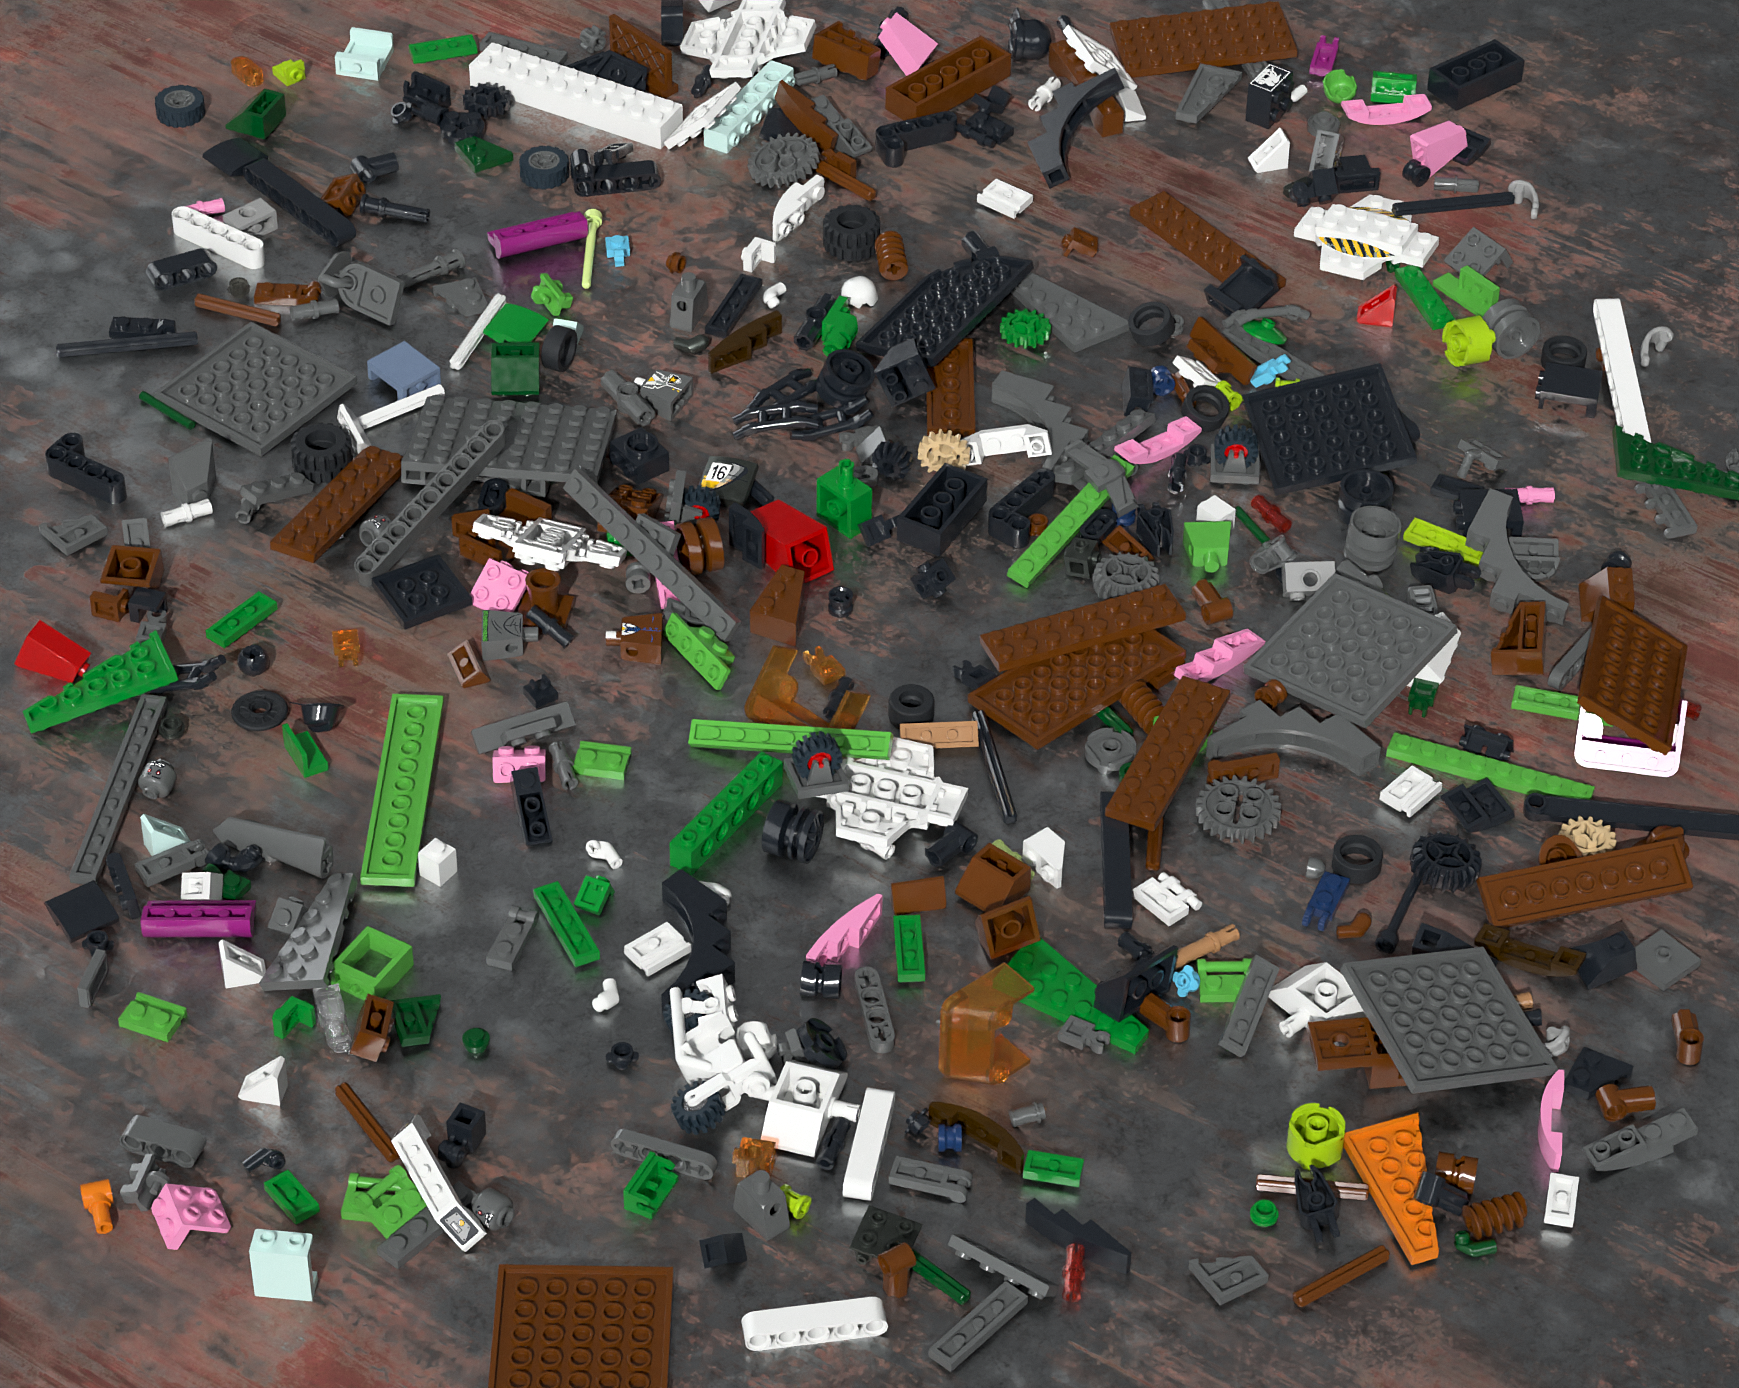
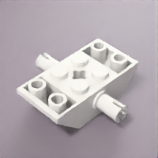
[1268,962,1367,1047]
[748,1060,861,1157]

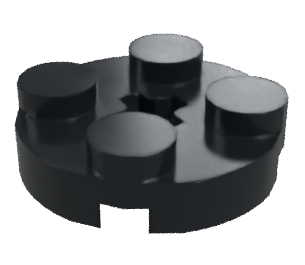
[440,111,485,145]
[796,1018,847,1070]

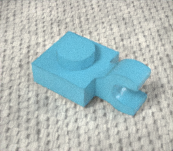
[605,235,630,267]

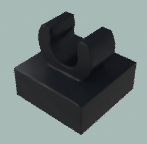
[523,674,558,709]

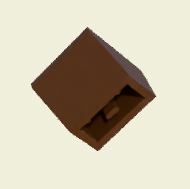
[955,842,1031,912]

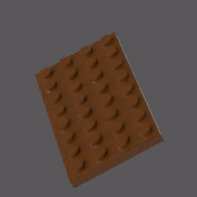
[1109,1,1297,78]
[1577,595,1688,756]
[968,629,1186,750]

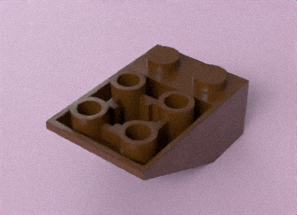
[597,485,664,532]

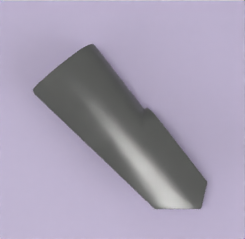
[212,817,334,879]

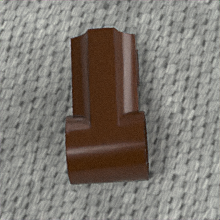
[1191,579,1233,625]
[1140,993,1191,1043]
[1671,1009,1704,1065]
[1595,1084,1656,1122]
[877,1242,916,1298]

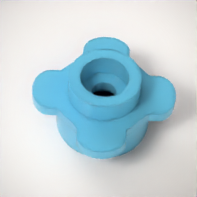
[1172,965,1200,997]

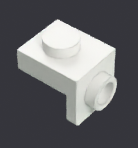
[741,237,776,273]

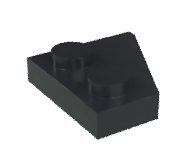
[1564,1047,1634,1100]

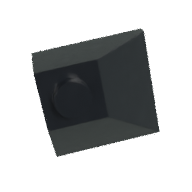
[1568,929,1637,990]

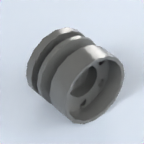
[1343,506,1402,571]

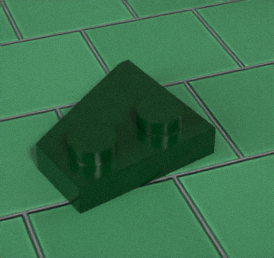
[455,136,513,173]
[390,994,441,1047]

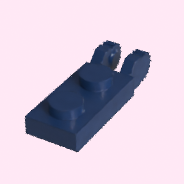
[1302,871,1350,932]

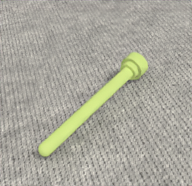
[582,209,602,289]

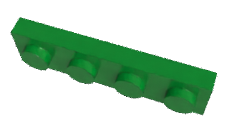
[1395,265,1455,330]
[533,881,600,967]

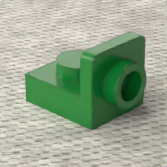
[574,875,615,916]

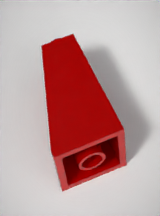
[751,499,834,584]

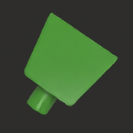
[1183,521,1231,573]

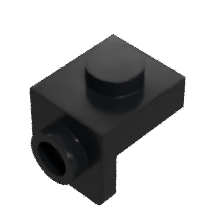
[971,85,1011,114]

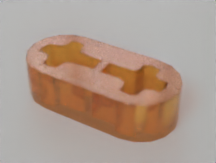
[231,56,264,87]

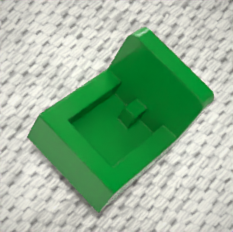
[272,996,316,1039]

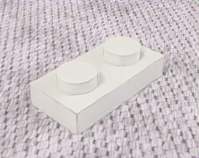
[1544,1173,1579,1227]

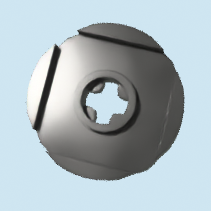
[1085,728,1136,774]

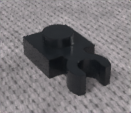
[953,660,997,690]

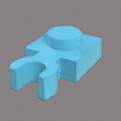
[1250,354,1291,388]

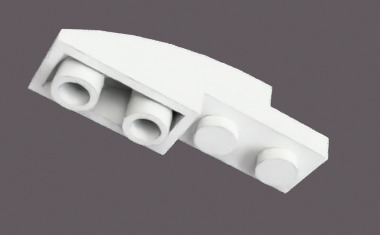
[773,175,825,243]

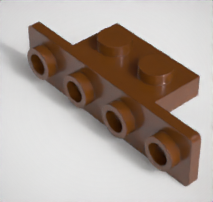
[1186,317,1257,385]

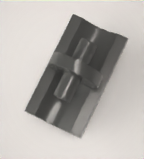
[120,1153,171,1211]

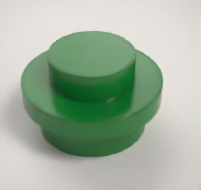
[1250,1200,1279,1227]

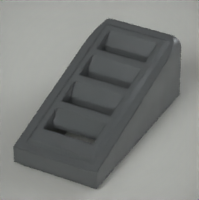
[1406,585,1439,616]

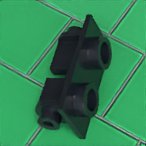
[1459,724,1514,761]

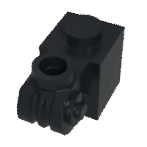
[1289,168,1338,207]
[438,1102,486,1168]

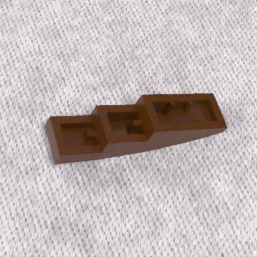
[775,80,838,151]

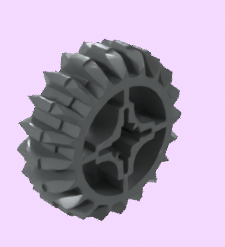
[1092,551,1160,600]

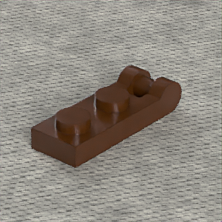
[254,281,322,306]
[1206,752,1280,786]

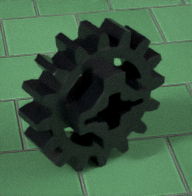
[463,82,511,119]

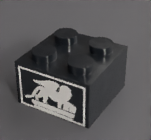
[1245,63,1294,129]

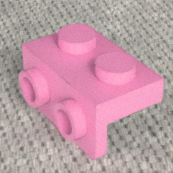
[493,746,546,783]

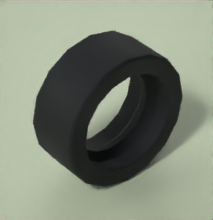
[1128,301,1175,346]
[541,325,578,372]
[1541,336,1587,369]
[1181,385,1229,432]
[1331,834,1383,884]

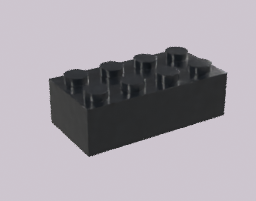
[1427,39,1525,111]
[897,463,988,557]

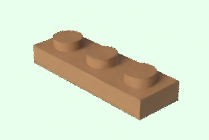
[899,721,979,749]

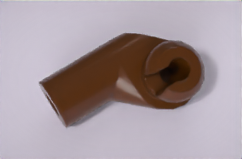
[1336,912,1372,939]

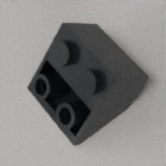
[874,338,936,408]

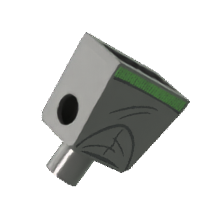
[481,610,538,661]

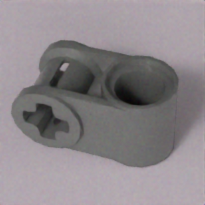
[1249,534,1298,574]

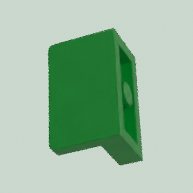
[282,723,328,778]

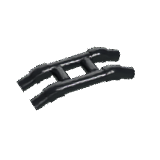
[746,368,817,421]
[790,394,874,442]
[732,400,819,441]
[148,654,226,694]

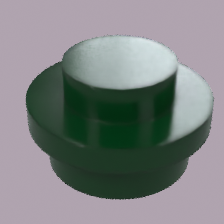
[462,1028,490,1054]

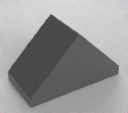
[856,426,904,466]

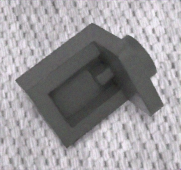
[267,896,308,936]

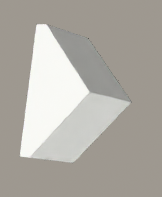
[1248,128,1290,173]
[181,872,223,901]
[219,939,266,988]
[238,1056,288,1106]

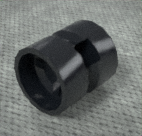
[800,961,842,999]

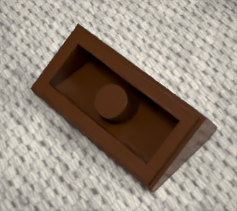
[1102,525,1155,562]
[447,640,491,688]
[890,876,946,915]

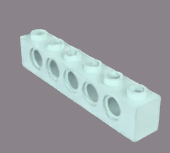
[704,60,795,154]

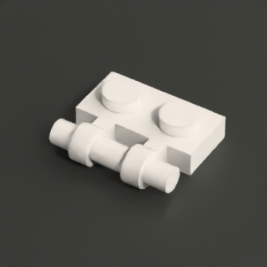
[1132,872,1202,926]

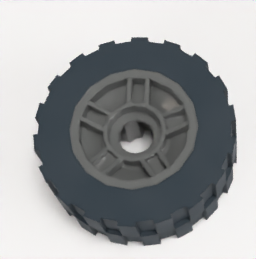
[155,85,205,128]
[519,145,569,190]

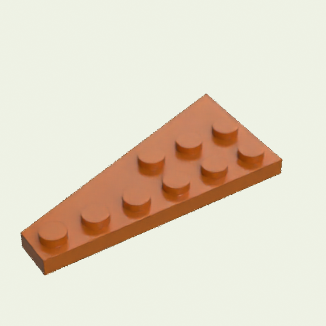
[1341,1113,1439,1265]

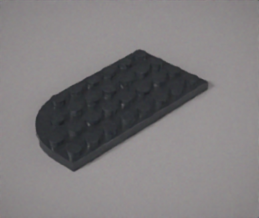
[855,256,1034,367]

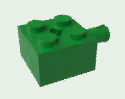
[816,459,872,539]

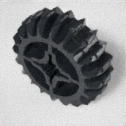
[1409,831,1482,893]

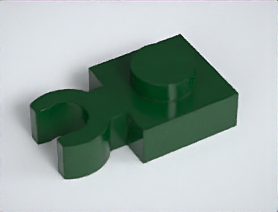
[1408,678,1439,718]

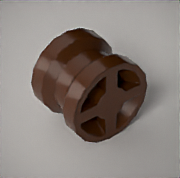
[1255,679,1287,710]

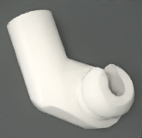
[586,840,623,869]
[699,881,732,906]
[592,978,619,1012]

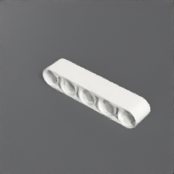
[172,206,265,269]
[843,1087,895,1201]
[741,1297,888,1351]

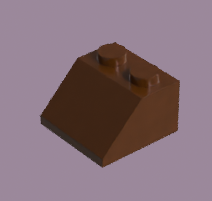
[100,545,164,588]
[1578,567,1635,622]
[975,896,1041,959]

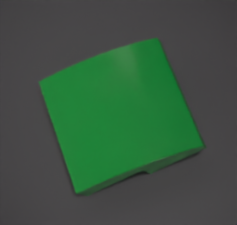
[1371,71,1417,103]
[483,303,549,343]

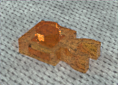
[332,629,360,667]
[803,646,845,686]

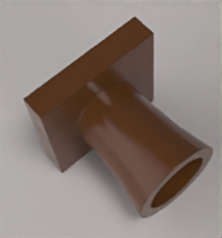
[518,568,575,634]

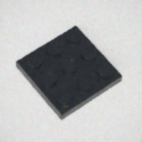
[371,554,472,630]

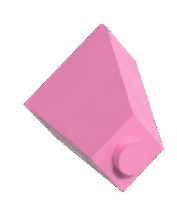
[878,12,938,76]
[1410,121,1467,177]

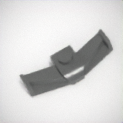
[1064,439,1139,518]

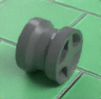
[626,562,650,593]

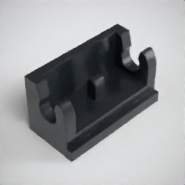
[403,71,451,109]
[1122,366,1154,416]

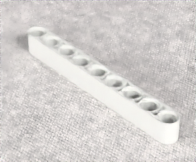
[1593,298,1651,443]

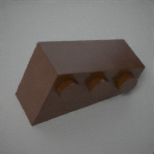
[812,21,881,80]
[750,565,804,647]
[1491,602,1547,675]

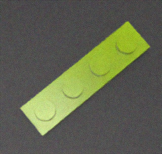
[1403,517,1484,567]

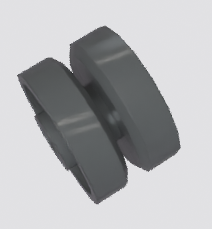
[1482,298,1541,359]

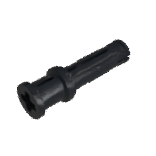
[360,194,430,224]

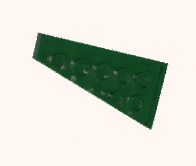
[1612,425,1739,500]

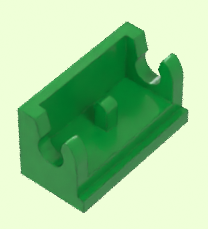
[623,1151,679,1220]

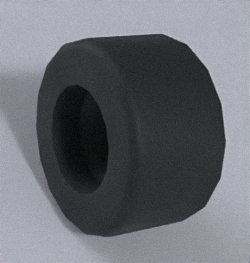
[888,684,935,730]

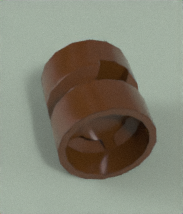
[1435,1151,1478,1194]

